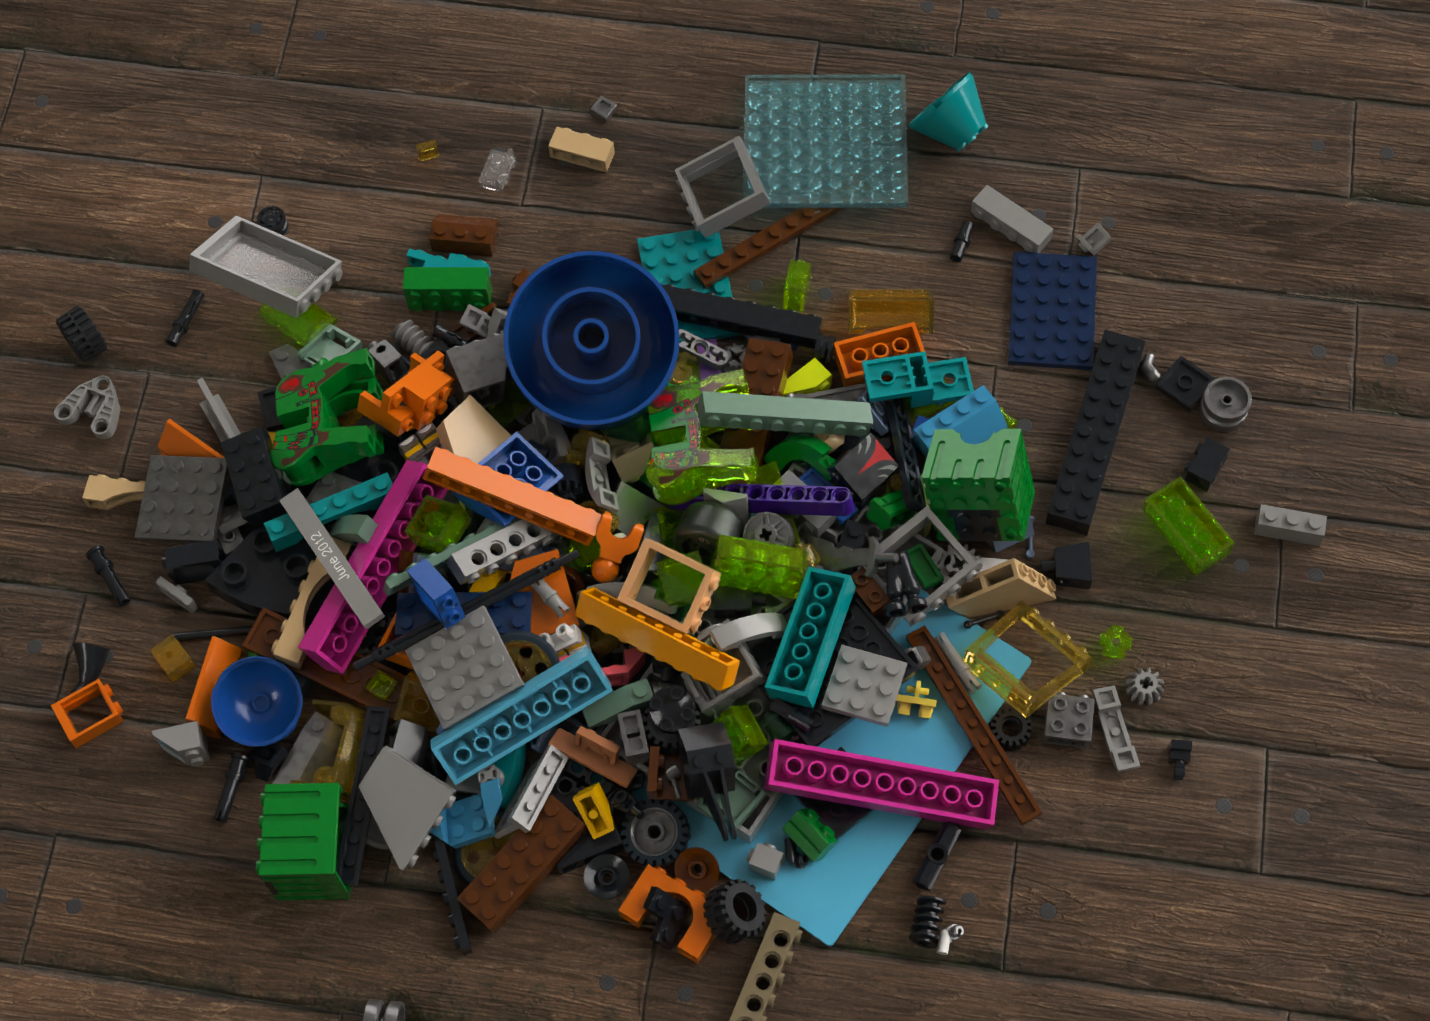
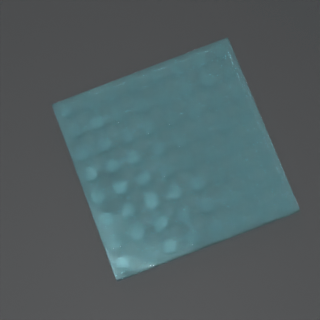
[743,74,908,208]

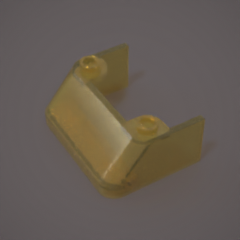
[848,289,934,334]
[290,699,366,802]

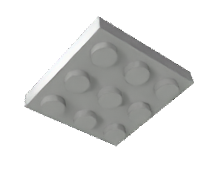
[821,645,907,727]

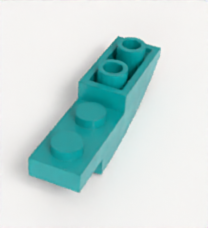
[406,248,491,276]

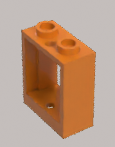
[51,679,124,748]

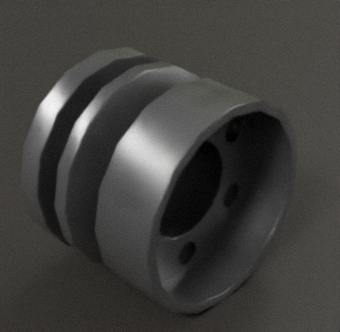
[743,512,796,561]

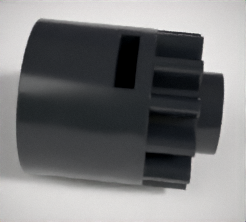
[548,463,586,507]

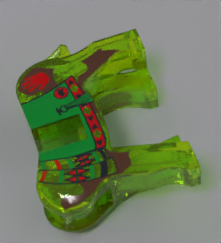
[646,369,760,505]

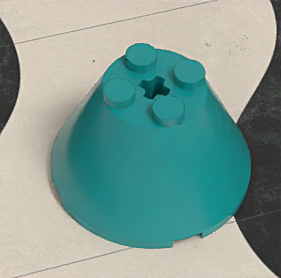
[908,72,989,152]

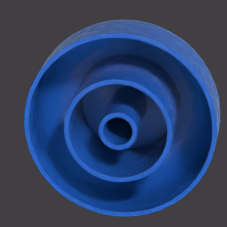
[503,251,679,430]

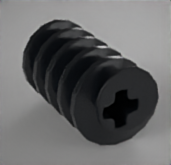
[909,896,947,949]

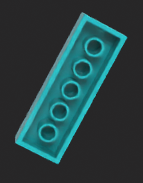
[765,566,856,708]

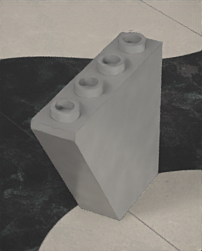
[359,746,457,871]

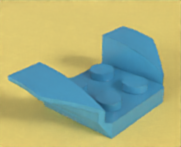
[431,778,503,849]

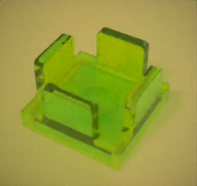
[655,551,705,607]

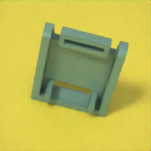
[297,324,362,367]
[696,770,767,833]

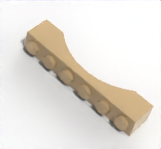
[82,474,146,510]
[271,537,353,670]

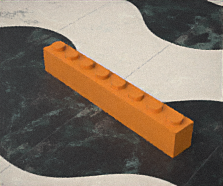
[422,446,602,546]

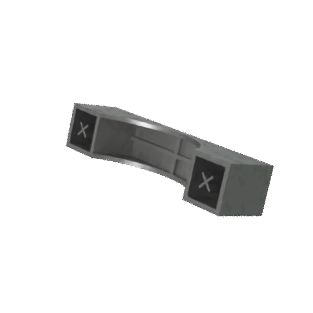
[445,333,512,408]

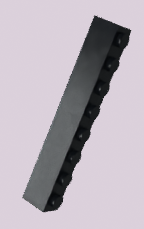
[661,284,822,349]

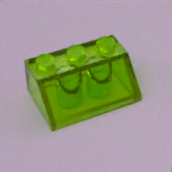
[259,287,338,346]

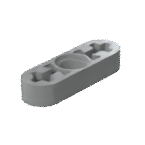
[679,329,729,370]

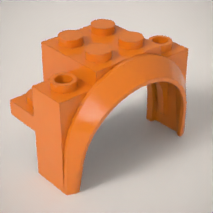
[357,351,455,437]

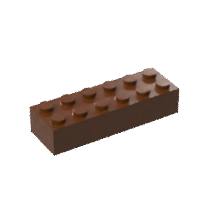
[457,794,588,934]

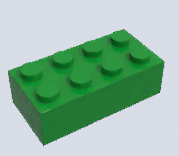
[403,267,492,311]

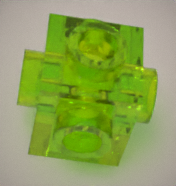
[1099,625,1132,659]

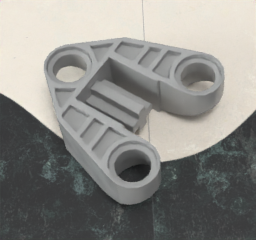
[54,375,121,439]

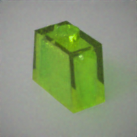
[783,260,812,312]

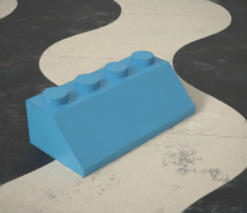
[913,385,1008,458]

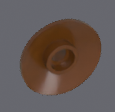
[674,847,720,892]

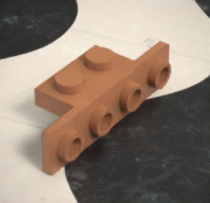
[548,726,638,788]

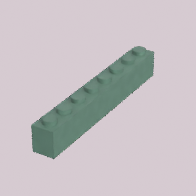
[697,391,873,437]

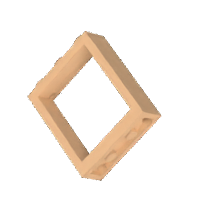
[617,538,721,635]

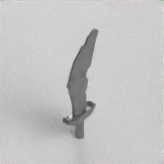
[803,532,899,578]

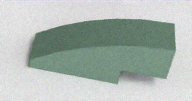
[329,514,378,546]

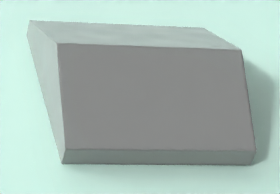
[703,488,749,526]

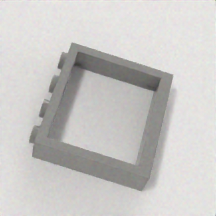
[675,136,771,238]
[860,506,980,627]

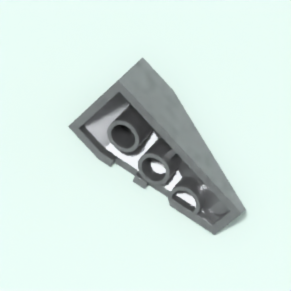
[272,711,356,784]

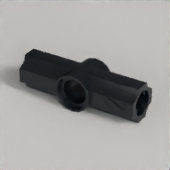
[913,822,961,892]

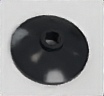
[584,854,630,900]

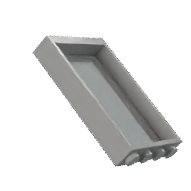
[189,215,343,318]

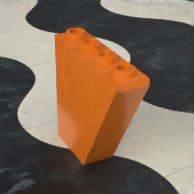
[505,549,581,653]

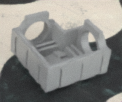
[681,619,767,717]

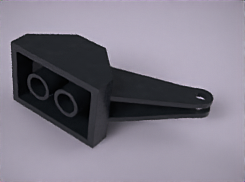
[675,722,737,841]

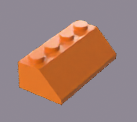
[157,419,231,501]
[185,636,247,739]

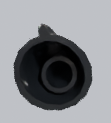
[70,642,110,693]

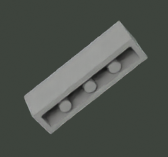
[971,185,1053,253]

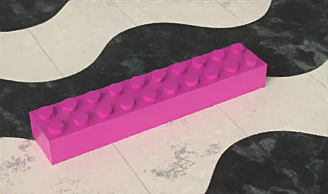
[298,460,449,674]
[764,739,999,830]

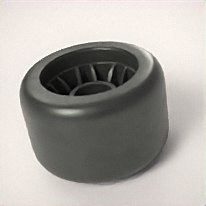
[673,501,745,571]

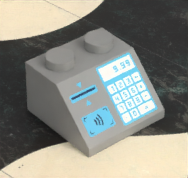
[152,721,210,766]

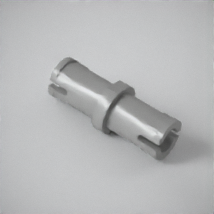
[530,579,570,618]

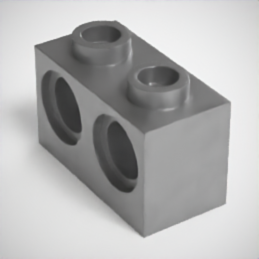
[617,709,650,766]

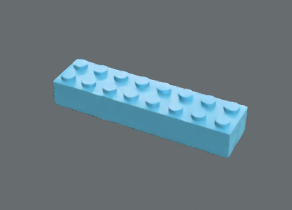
[430,646,613,785]

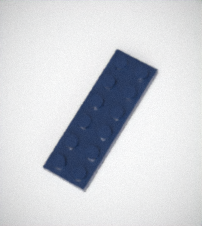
[395,592,533,638]

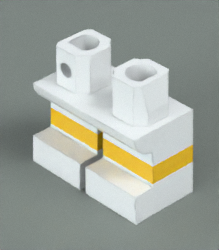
[539,623,591,659]

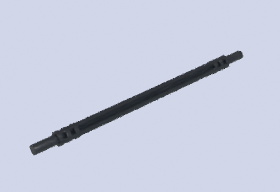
[353,549,580,671]

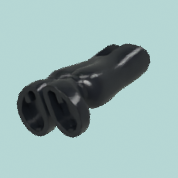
[885,550,928,617]

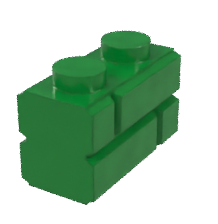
[866,489,916,531]
[783,808,837,862]

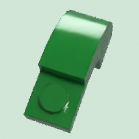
[763,435,835,482]

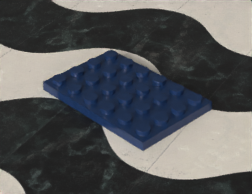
[1008,252,1097,370]

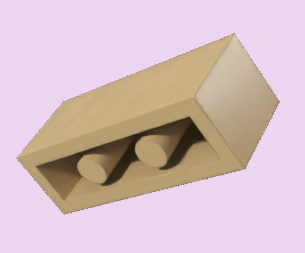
[548,127,615,173]

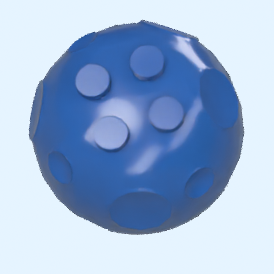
[211,656,303,747]

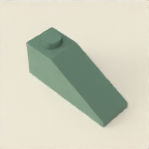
[582,679,653,729]

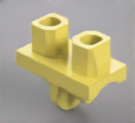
[896,680,937,719]

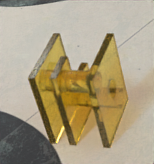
[150,634,196,683]

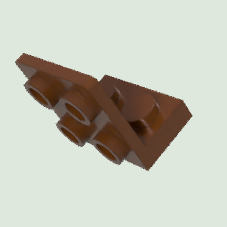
[647,746,695,802]

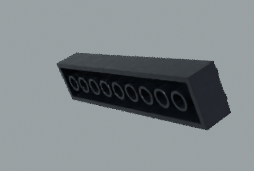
[1045,330,1146,536]

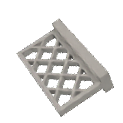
[197,378,241,442]
[494,745,569,839]

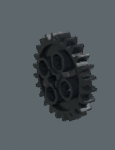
[550,758,617,820]

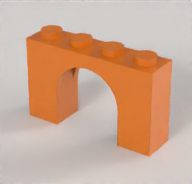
[618,864,716,964]

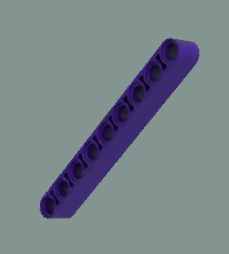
[662,482,855,516]

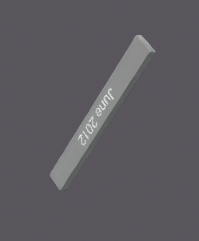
[279,488,385,629]

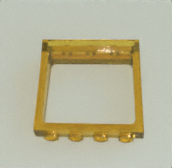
[964,601,1093,718]

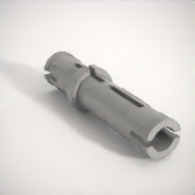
[933,632,982,694]

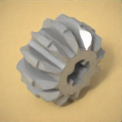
[1126,667,1164,706]

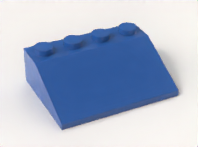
[452,432,564,528]

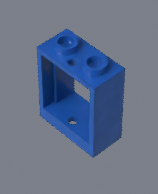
[407,558,466,629]

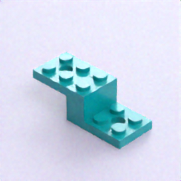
[862,351,974,408]

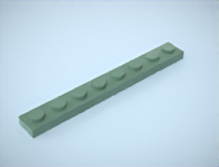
[383,517,522,597]

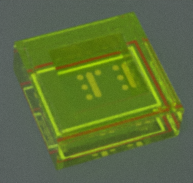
[366,670,398,702]

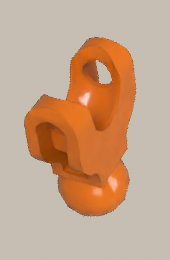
[591,511,644,583]

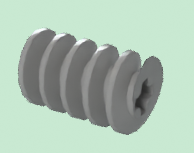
[391,320,434,356]

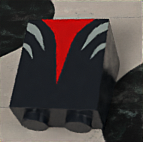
[827,433,899,502]

